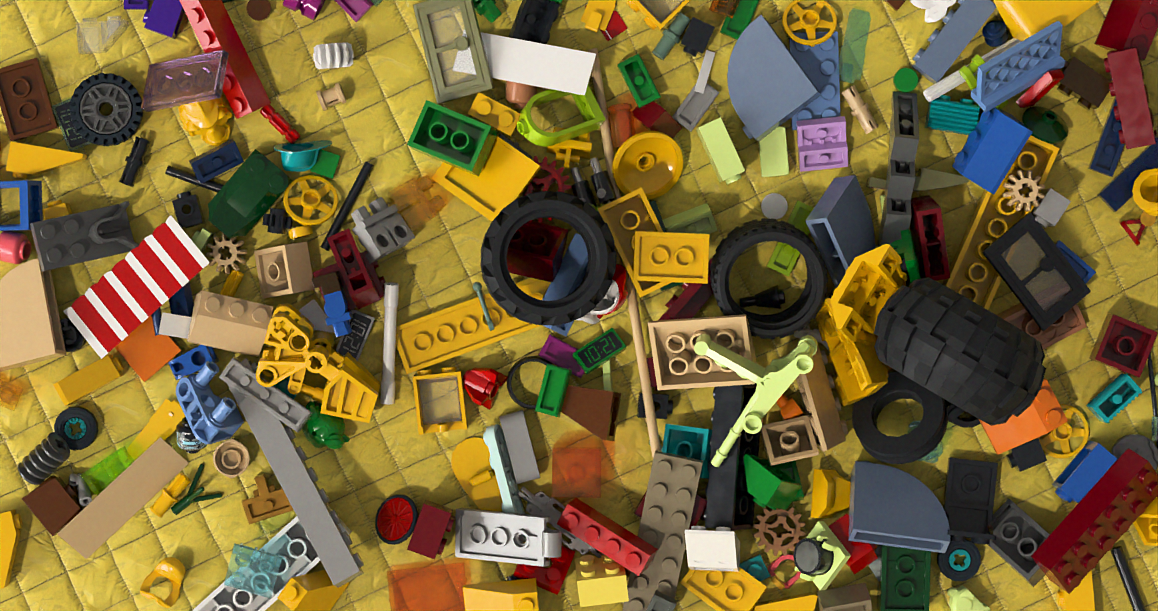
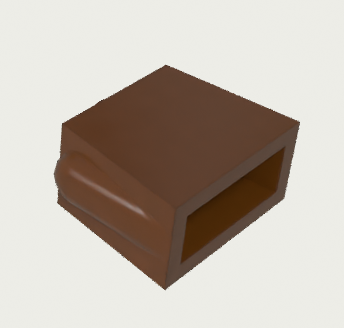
[22,475,84,537]

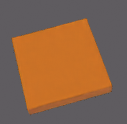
[115,315,182,382]

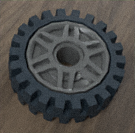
[70,73,143,146]

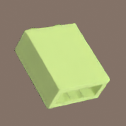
[696,117,745,185]

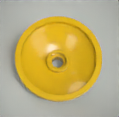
[612,131,683,200]

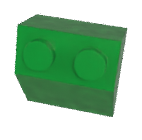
[743,454,802,510]

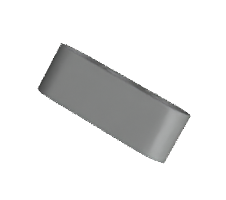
[499,410,541,484]

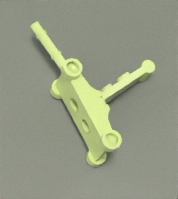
[694,334,818,467]

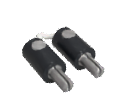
[570,158,617,209]

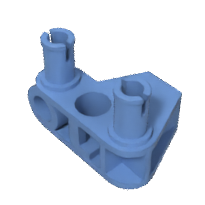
[176,361,244,444]

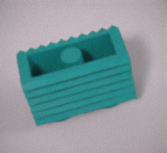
[925,95,980,135]
[1086,374,1142,423]

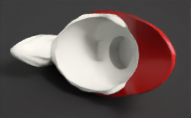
[577,264,628,324]

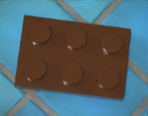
[0,58,59,142]

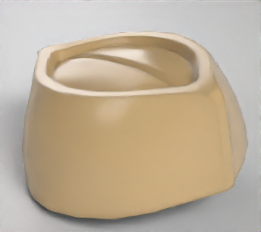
[213,438,250,478]

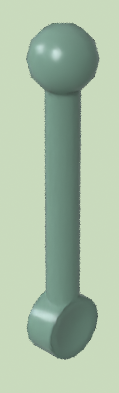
[472,282,494,331]

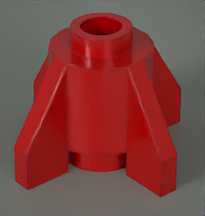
[462,367,508,410]

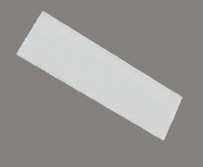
[453,29,596,95]

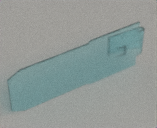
[837,8,871,84]

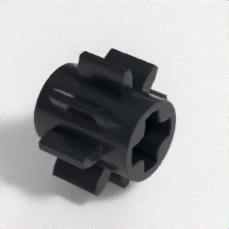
[262,208,293,234]

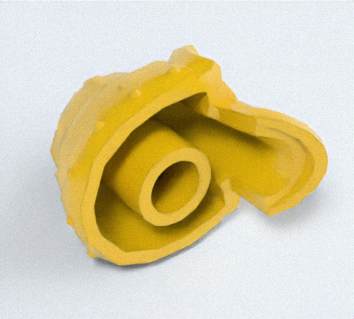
[178,83,233,146]

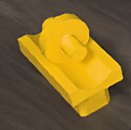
[547,127,592,169]

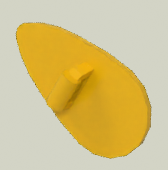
[451,437,503,512]

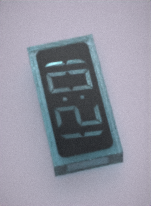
[52,99,92,152]

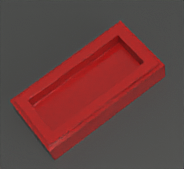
[1016,69,1065,108]

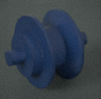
[982,20,1009,47]

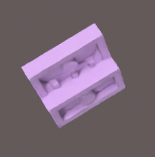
[796,116,848,172]

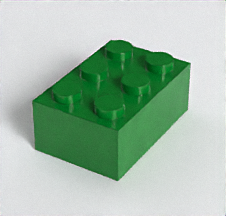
[407,100,498,177]

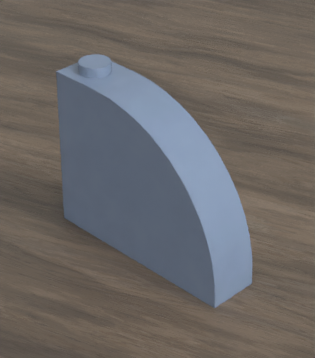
[727,15,821,141]
[806,175,875,288]
[848,461,950,553]

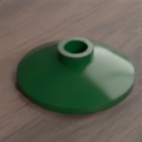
[1022,106,1068,143]

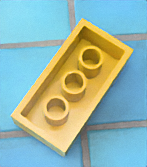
[597,187,672,298]

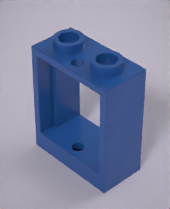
[0,180,43,231]
[1052,440,1117,503]

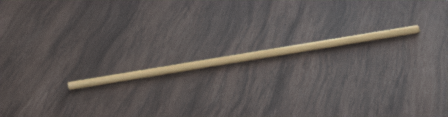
[588,48,661,458]

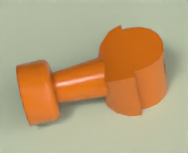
[776,394,804,420]

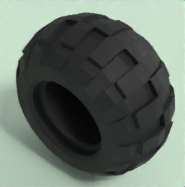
[874,277,1046,426]

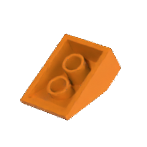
[979,378,1068,455]

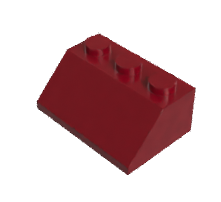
[1094,0,1158,61]
[507,222,568,282]

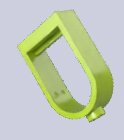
[517,85,606,147]

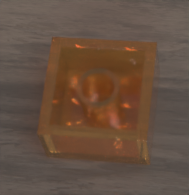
[552,447,601,498]

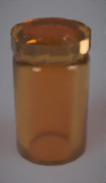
[608,103,636,148]

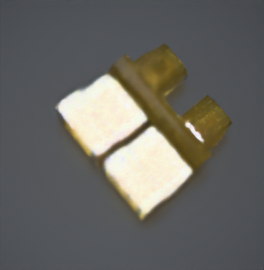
[387,175,446,233]

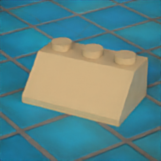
[187,290,273,357]

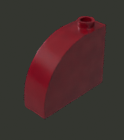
[910,195,950,281]

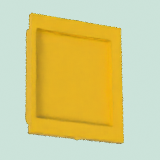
[431,136,541,221]

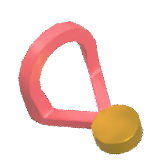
[768,554,801,590]

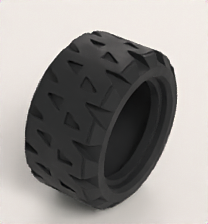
[480,191,617,326]

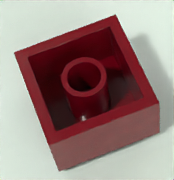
[1089,314,1158,378]
[407,500,455,560]

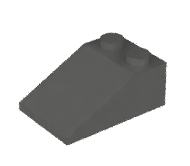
[987,499,1050,587]

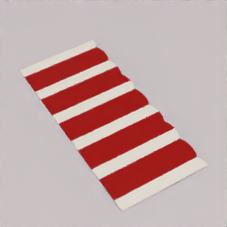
[63,215,210,359]

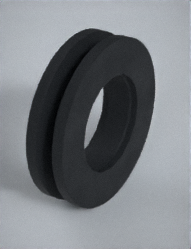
[852,371,948,464]

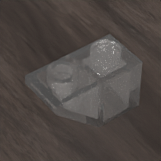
[76,16,129,55]

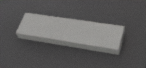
[219,358,312,433]

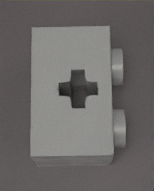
[1031,188,1071,228]

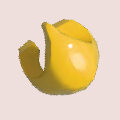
[1132,168,1158,217]

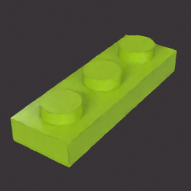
[766,200,814,277]

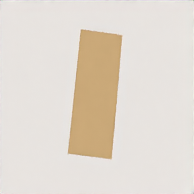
[57,437,189,559]

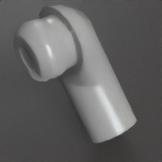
[69,473,92,506]

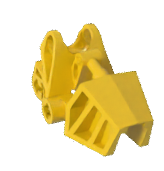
[256,304,381,423]

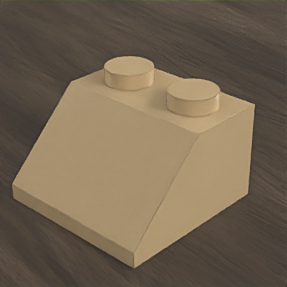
[254,242,315,299]
[761,415,819,466]

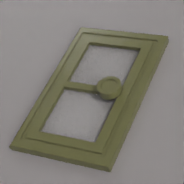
[413,0,494,104]

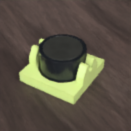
[793,521,851,590]

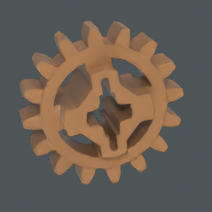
[753,506,806,556]

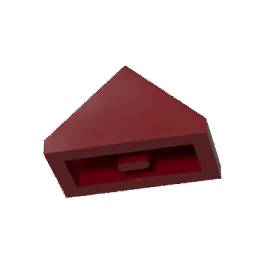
[630,101,682,139]

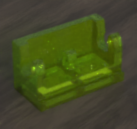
[81,446,134,495]

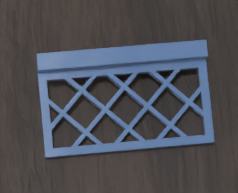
[971,21,1065,113]

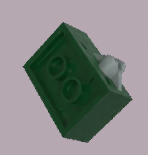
[868,545,931,611]

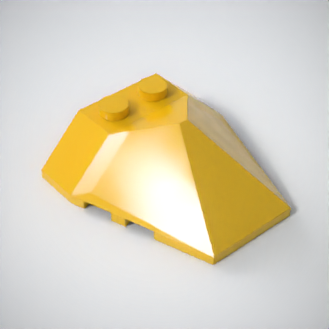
[830,244,908,346]
[815,298,888,407]

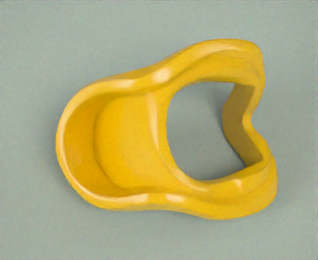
[140,557,186,608]

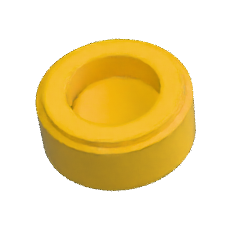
[288,225,313,240]

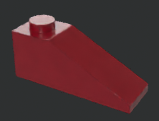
[327,228,381,310]

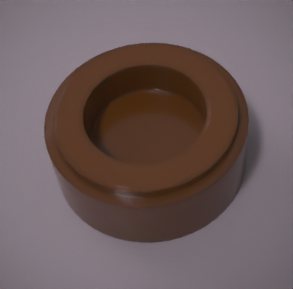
[246,0,272,21]

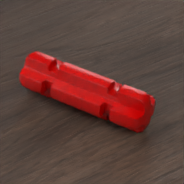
[260,104,301,144]

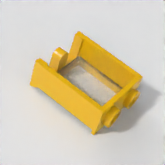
[626,0,691,31]
[412,367,468,435]

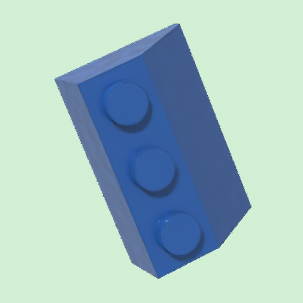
[952,107,1033,194]

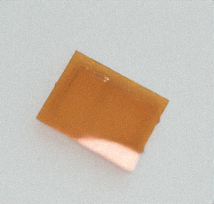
[387,562,467,611]

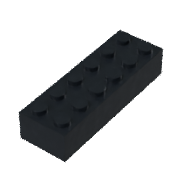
[704,383,760,531]

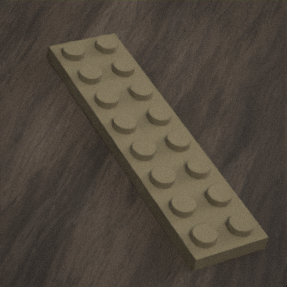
[622,450,703,611]

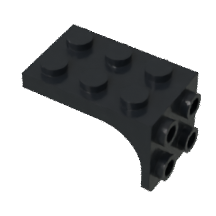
[943,457,998,545]

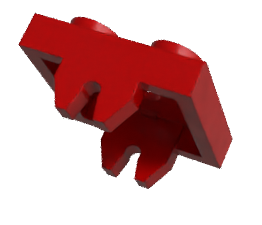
[513,546,575,595]

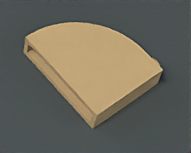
[0,258,66,372]

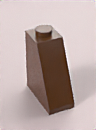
[561,385,621,441]

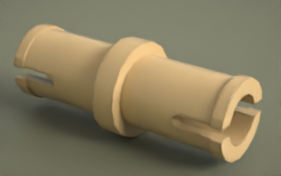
[841,85,879,134]

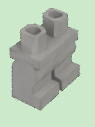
[351,197,415,264]

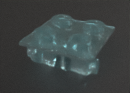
[224,543,283,598]

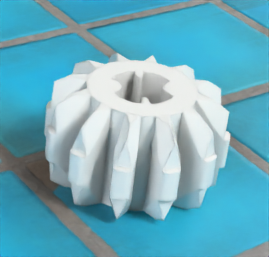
[313,42,354,69]

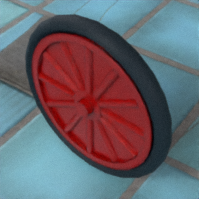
[375,494,418,545]

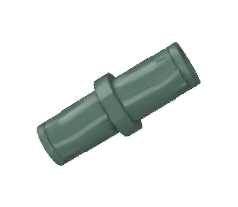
[652,12,691,60]

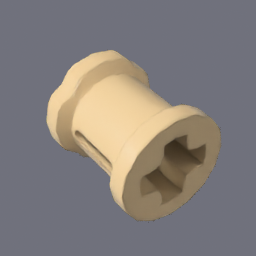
[316,82,347,111]

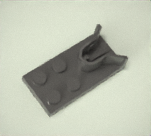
[30,201,139,272]

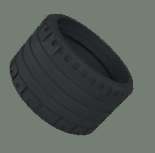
[710,218,828,339]

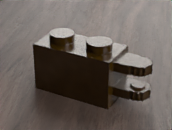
[1056,57,1111,110]

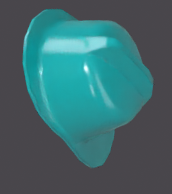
[274,140,332,172]

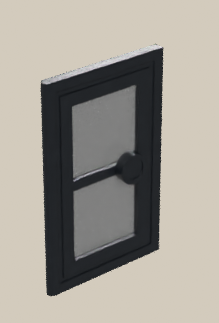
[982,212,1091,331]

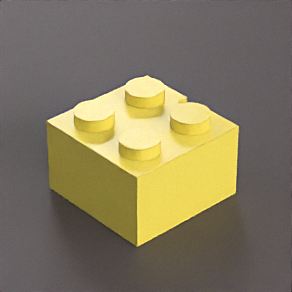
[575,555,629,607]

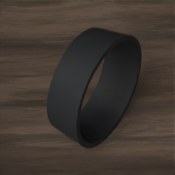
[507,356,552,409]

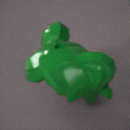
[302,401,350,449]

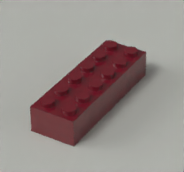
[1031,448,1158,594]

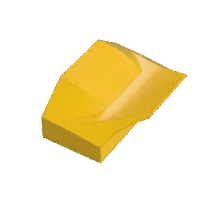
[811,469,851,518]

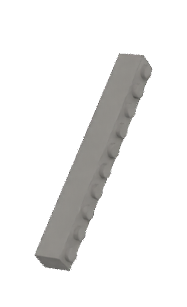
[221,358,364,588]

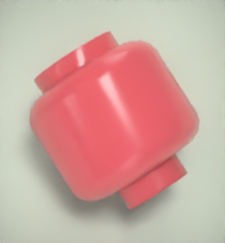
[0,231,32,264]

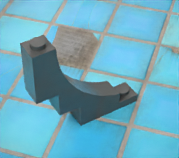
[878,91,919,247]

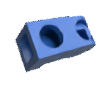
[168,345,219,381]

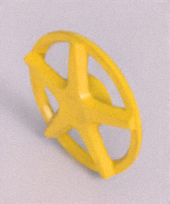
[782,0,837,47]
[283,175,338,226]
[1038,404,1089,459]

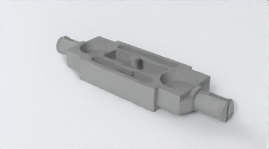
[517,486,604,558]

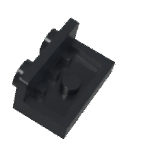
[508,0,560,44]

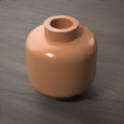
[506,81,537,108]

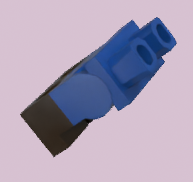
[312,271,353,337]

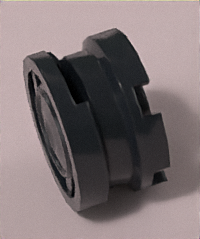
[60,318,87,352]

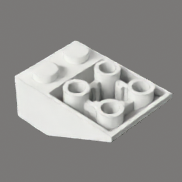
[685,526,740,572]

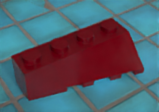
[1104,45,1158,149]

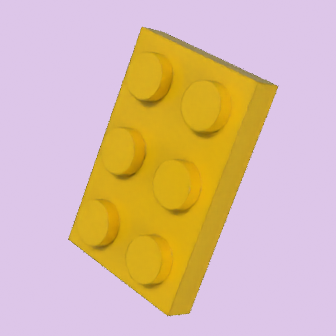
[633,231,710,284]
[680,567,768,611]

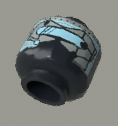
[176,417,207,454]

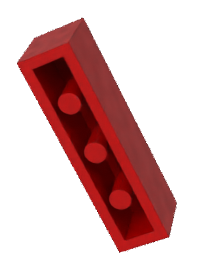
[556,498,658,576]

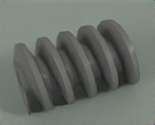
[18,433,70,485]

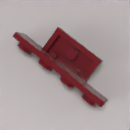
[659,258,713,320]

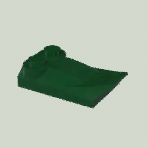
[207,149,292,239]

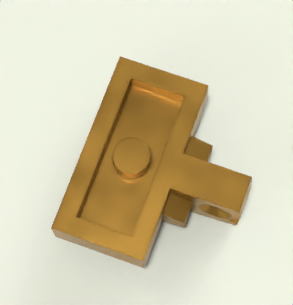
[242,474,294,524]

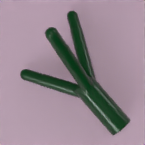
[171,464,223,515]

